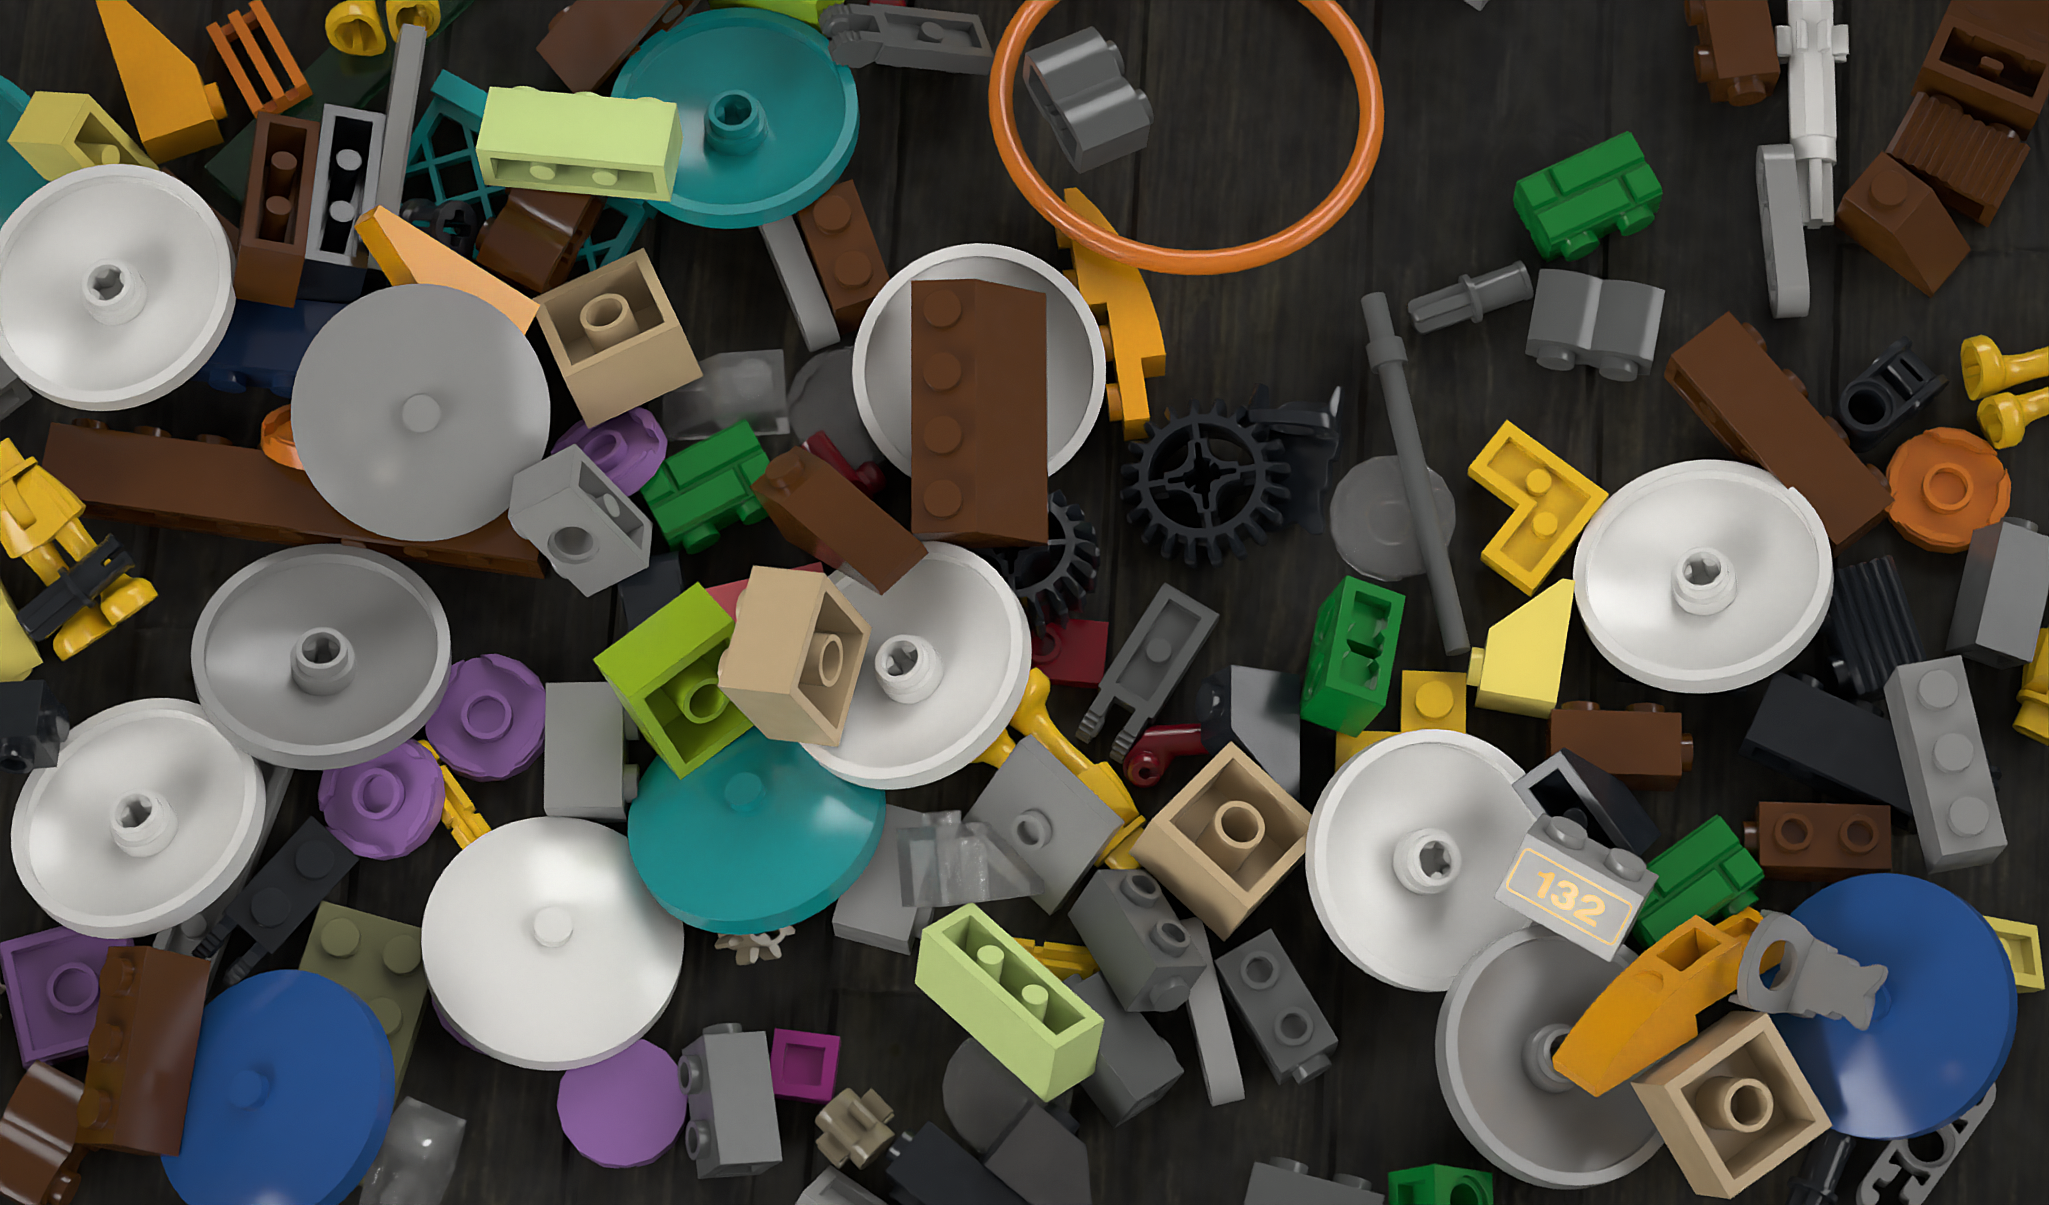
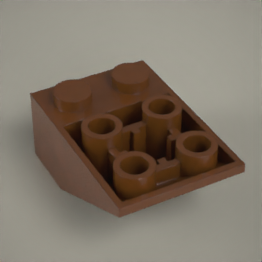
[1910,0,2049,142]

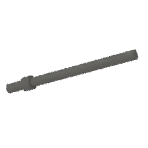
[1361,292,1471,656]

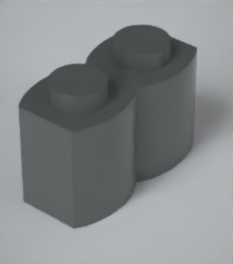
[1022,26,1154,174]
[1525,269,1665,381]

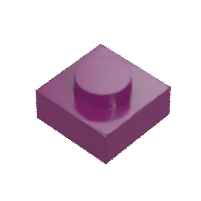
[770,1029,841,1105]

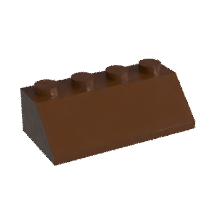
[911,279,1049,548]

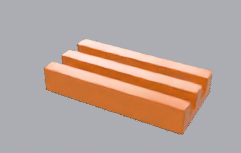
[206,0,314,119]

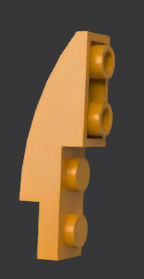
[1055,187,1166,441]
[1552,907,1786,1098]

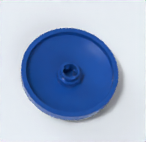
[1754,873,2018,1140]
[160,969,395,1205]

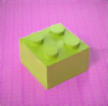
[593,582,754,780]

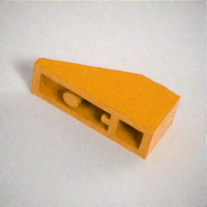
[95,0,228,165]
[354,205,540,336]

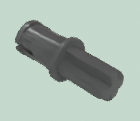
[1406,260,1534,335]

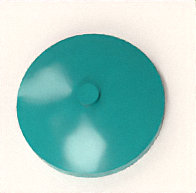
[611,7,860,229]
[628,725,886,935]

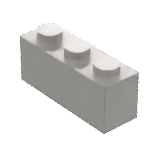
[1883,655,2007,874]

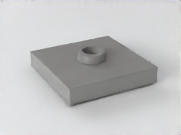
[958,734,1125,915]

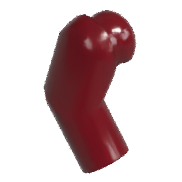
[800,430,888,501]
[1123,723,1208,788]

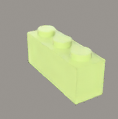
[476,86,683,202]
[915,901,1104,1103]

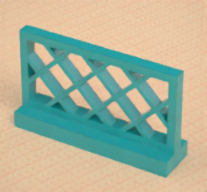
[400,69,659,272]

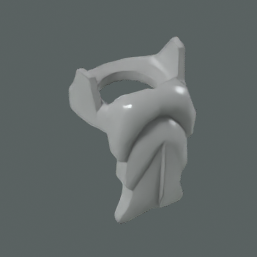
[1728,909,1889,1031]

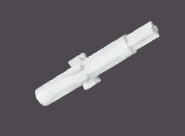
[1774,0,1849,229]

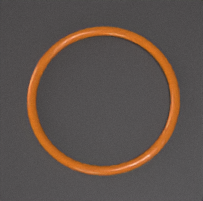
[988,0,1385,275]

